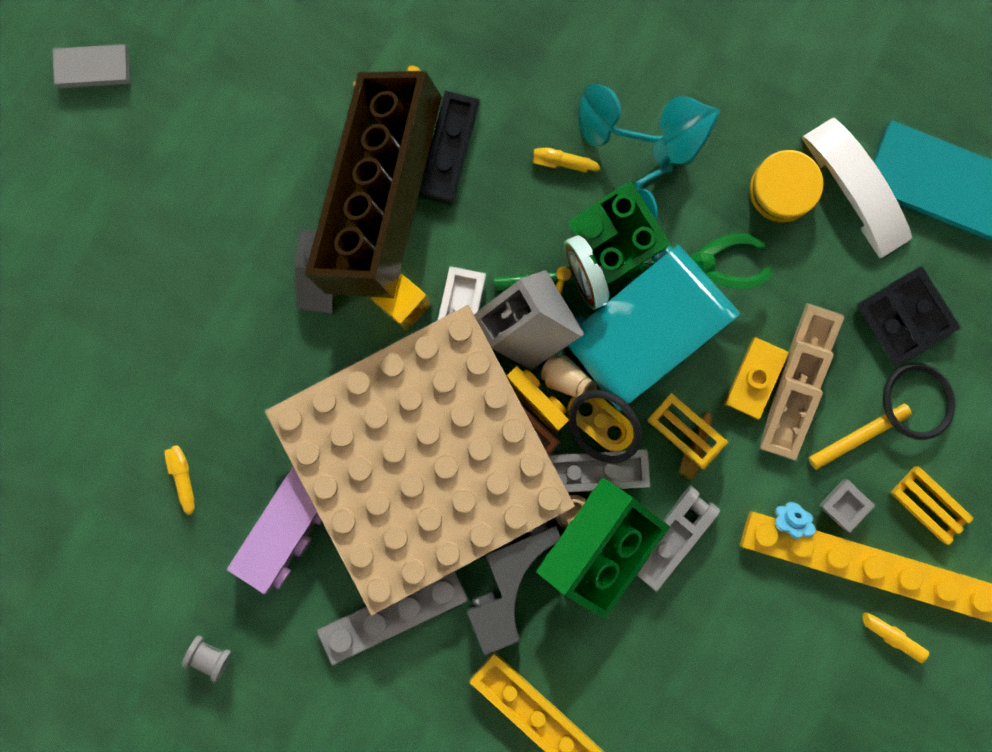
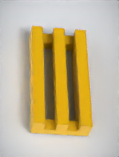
[647,393,729,470]
[890,466,974,545]

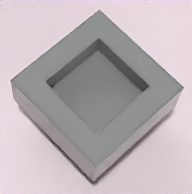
[819,479,875,533]

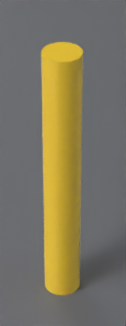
[808,403,912,470]

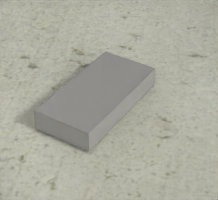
[53,44,131,88]

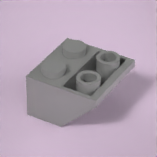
[474,270,585,370]

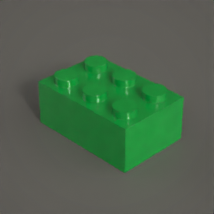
[536,478,670,620]

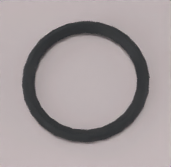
[882,363,955,440]
[568,390,642,463]

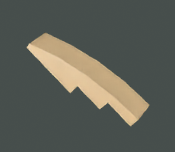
[760,303,844,460]

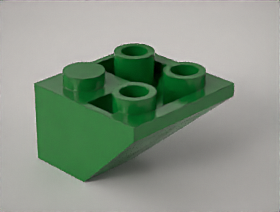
[567,180,671,285]

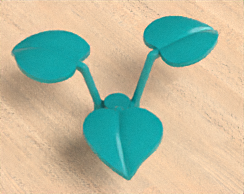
[579,84,720,221]

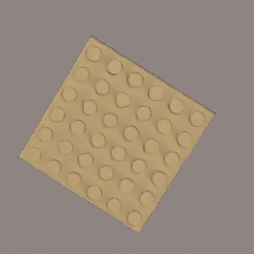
[265,305,575,616]

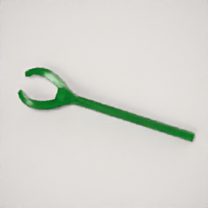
[494,233,773,292]

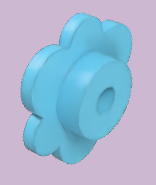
[775,502,816,539]

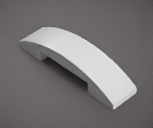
[802,117,913,259]

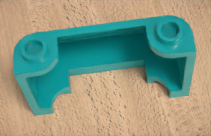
[568,245,740,411]

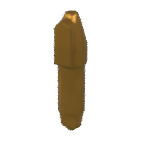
[678,411,712,480]

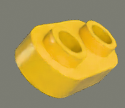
[567,397,634,452]

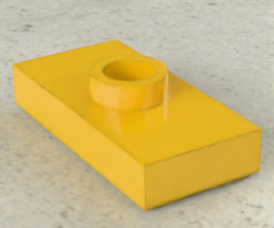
[723,337,789,420]

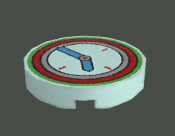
[564,235,609,310]

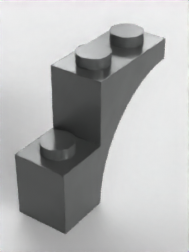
[467,522,560,655]

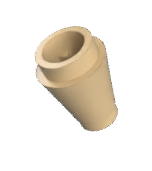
[541,355,597,401]

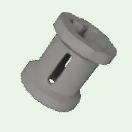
[182,635,232,683]

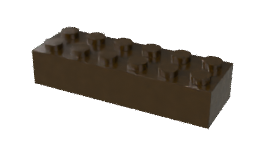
[305,71,442,298]

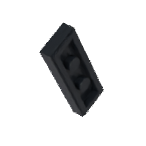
[418,90,480,205]

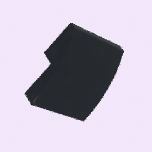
[856,266,961,367]

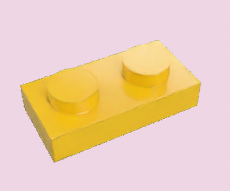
[506,366,569,434]

